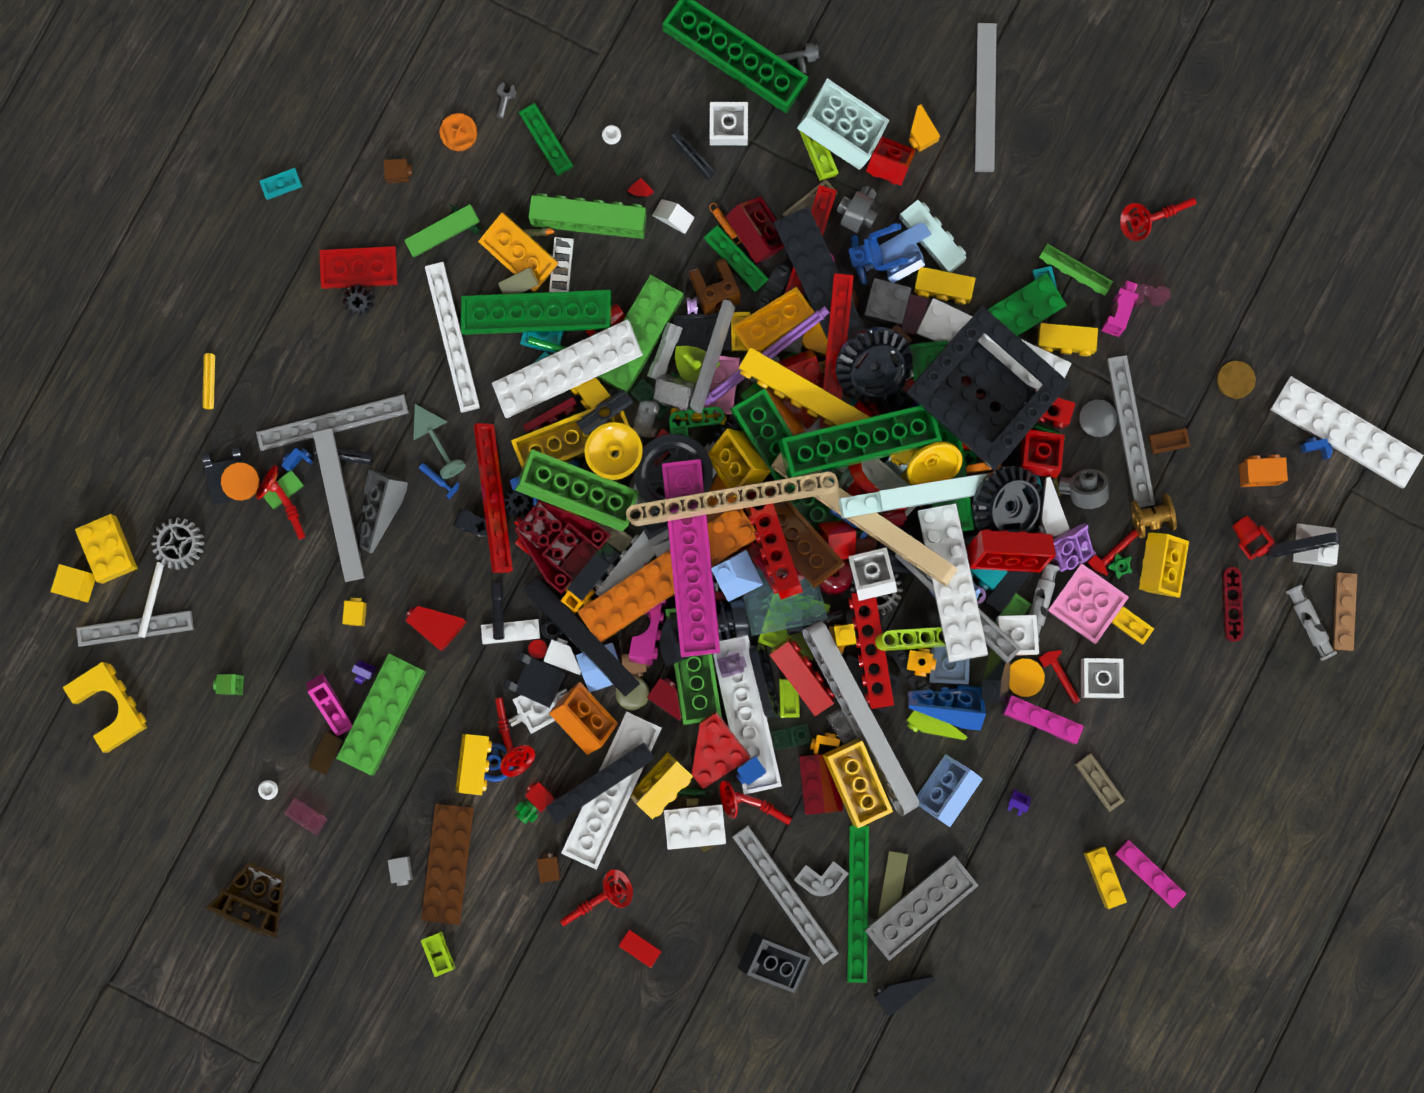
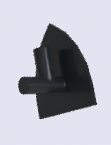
[660,618,692,667]

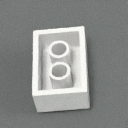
[664,804,726,850]

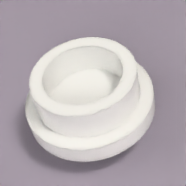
[602,125,621,144]
[258,780,278,800]

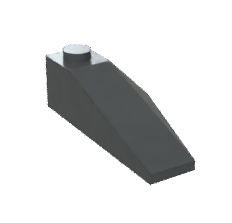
[360,469,408,553]

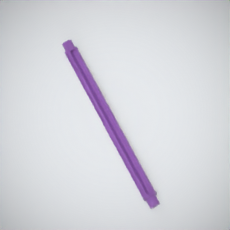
[705,306,830,406]

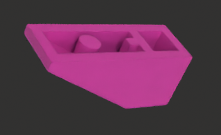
[306,673,353,736]

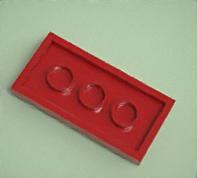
[320,246,398,289]

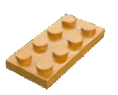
[478,213,559,292]
[732,287,815,353]

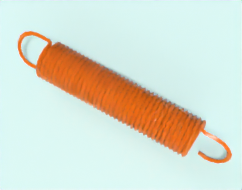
[709,203,740,244]

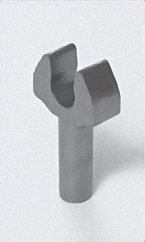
[496,82,516,119]

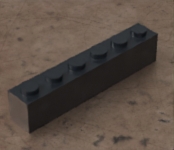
[546,743,655,824]

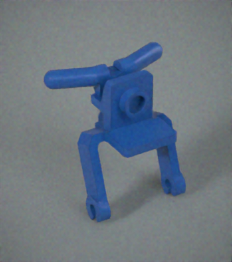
[849,223,909,286]

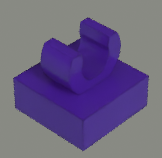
[352,660,377,685]
[1008,789,1031,816]

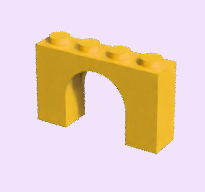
[63,662,147,753]

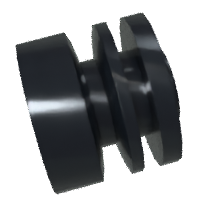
[716,596,750,641]

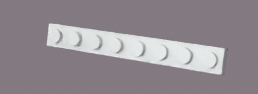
[425,262,480,413]

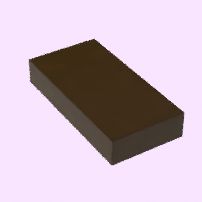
[308,732,344,775]

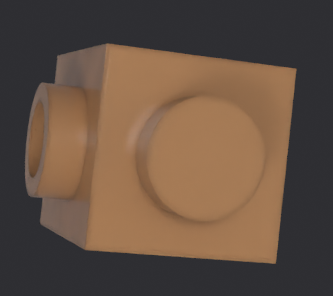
[622,654,650,677]

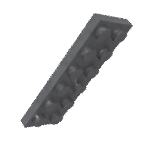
[864,855,979,961]

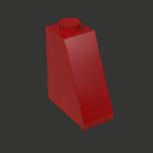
[405,606,467,651]

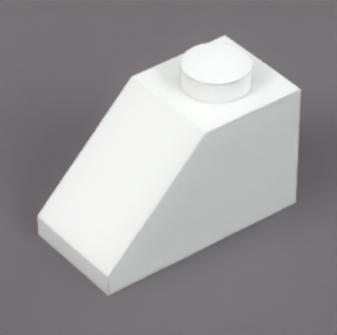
[544,638,582,675]

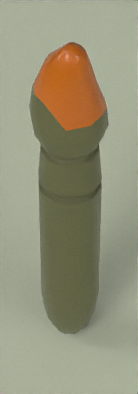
[523,227,554,237]

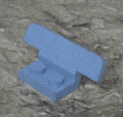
[864,223,931,283]

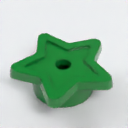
[1108,554,1132,579]

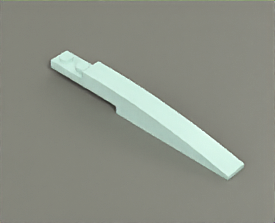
[838,473,989,519]

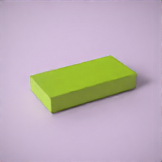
[779,679,800,718]

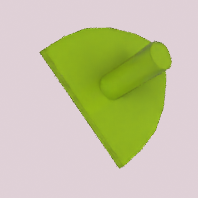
[675,346,720,390]

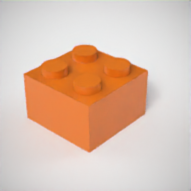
[1239,455,1288,487]

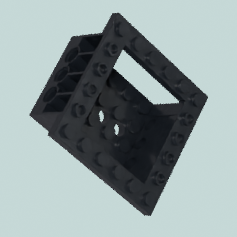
[906,306,1070,471]

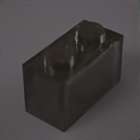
[653,374,696,411]

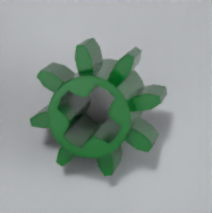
[515,800,538,824]

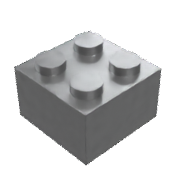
[864,278,911,328]

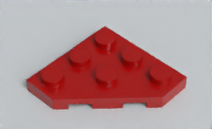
[692,711,750,789]

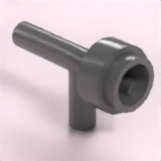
[776,42,820,73]

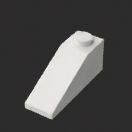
[1038,477,1070,538]

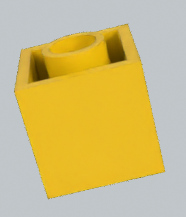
[51,564,95,602]

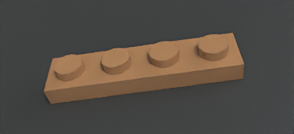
[1332,573,1357,651]

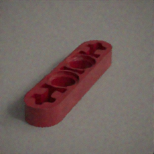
[1222,567,1244,642]

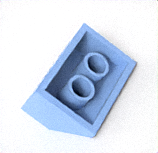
[917,754,983,827]

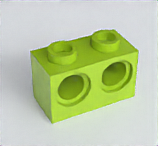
[421,931,456,977]

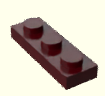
[523,397,578,433]

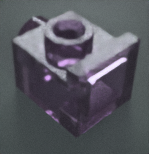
[717,653,747,679]

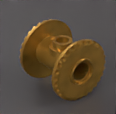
[1131,493,1177,538]

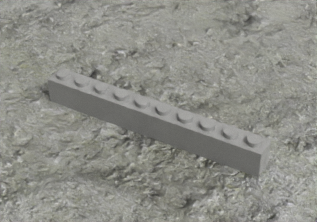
[595,442,717,596]

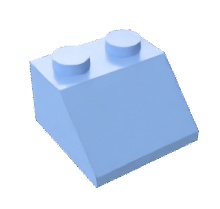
[576,643,619,692]

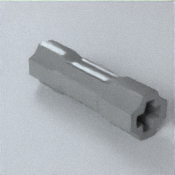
[647,322,683,382]

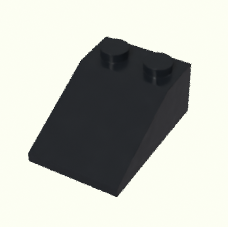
[737,932,810,993]

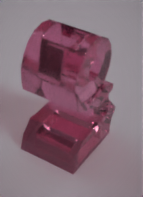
[1133,283,1171,308]

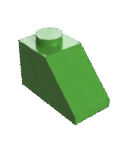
[213,674,244,695]

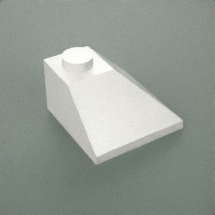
[1292,523,1339,567]

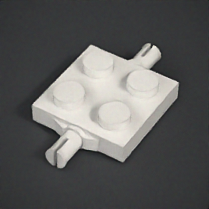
[508,688,567,734]

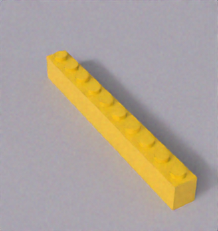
[738,347,915,467]

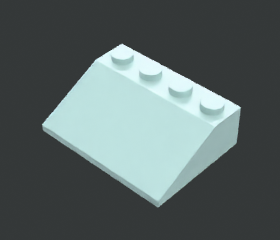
[797,78,889,170]

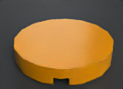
[1009,659,1045,697]

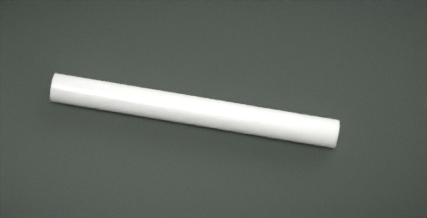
[138,562,164,638]

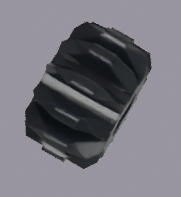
[342,283,375,317]
[504,489,534,518]

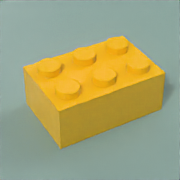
[75,514,138,584]

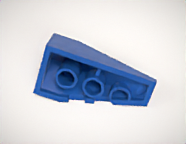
[907,685,986,731]

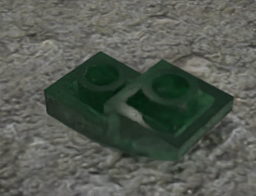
[630,379,672,421]
[770,724,812,751]

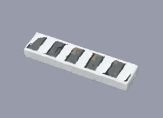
[549,237,574,292]

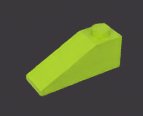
[905,710,967,740]

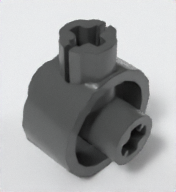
[837,186,878,233]
[1059,469,1109,509]

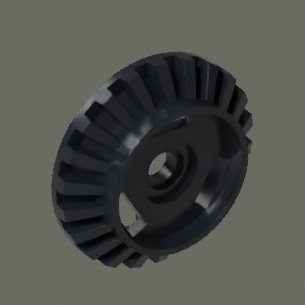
[835,327,913,402]
[634,434,713,511]
[972,466,1043,533]

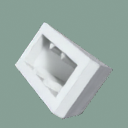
[652,199,694,234]

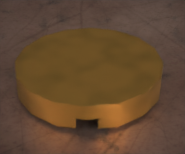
[1216,361,1256,399]

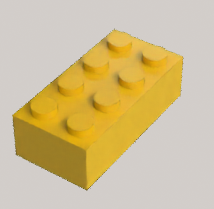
[823,739,893,828]

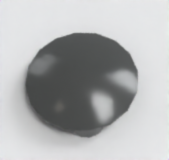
[1079,400,1117,437]

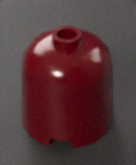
[817,560,853,596]

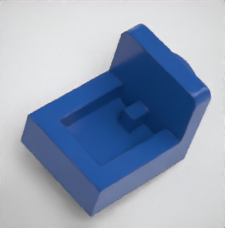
[1300,437,1333,460]
[281,448,313,471]

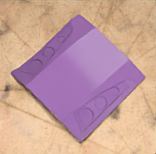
[1051,523,1096,572]

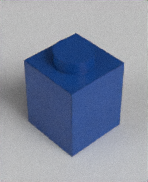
[736,756,767,786]

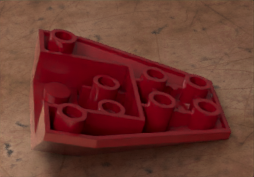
[515,500,611,594]

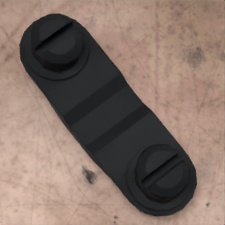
[756,263,791,310]
[892,649,930,691]

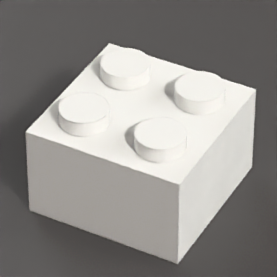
[710,102,748,145]
[849,547,897,601]
[1081,658,1123,698]

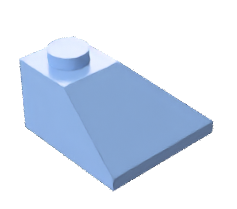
[711,550,763,602]

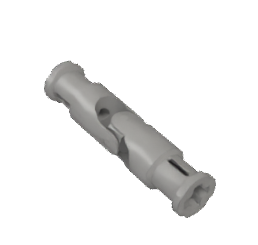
[1029,564,1060,642]
[1286,584,1337,661]

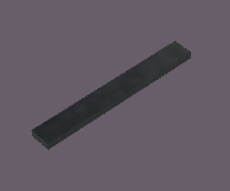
[523,577,640,697]

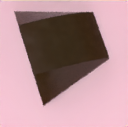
[205,862,285,939]

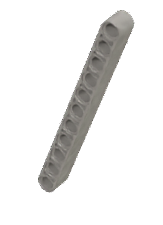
[802,620,919,816]

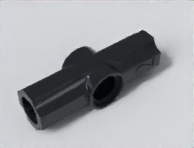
[576,389,633,436]

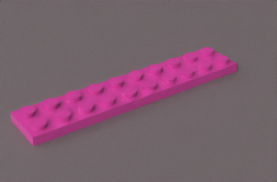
[662,459,721,657]

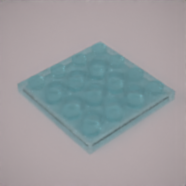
[742,563,828,636]

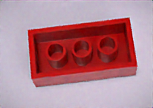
[966,529,1056,572]

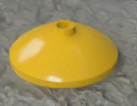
[585,422,643,480]
[907,442,962,485]

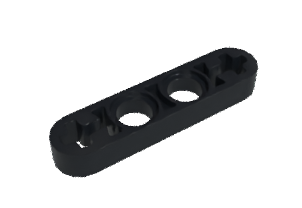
[1266,532,1341,558]
[749,643,780,718]

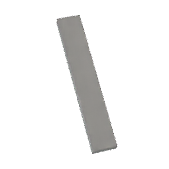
[690,300,735,413]
[76,611,194,647]

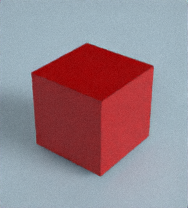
[818,520,856,560]

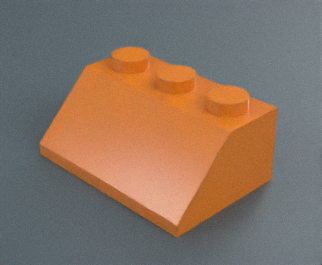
[549,682,618,755]

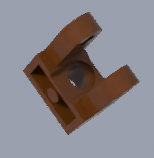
[688,258,741,316]

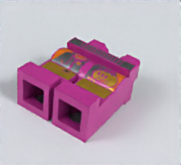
[1101,281,1139,337]

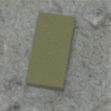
[498,267,539,294]

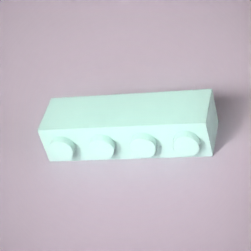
[899,200,967,273]

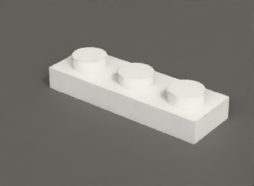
[481,619,541,645]

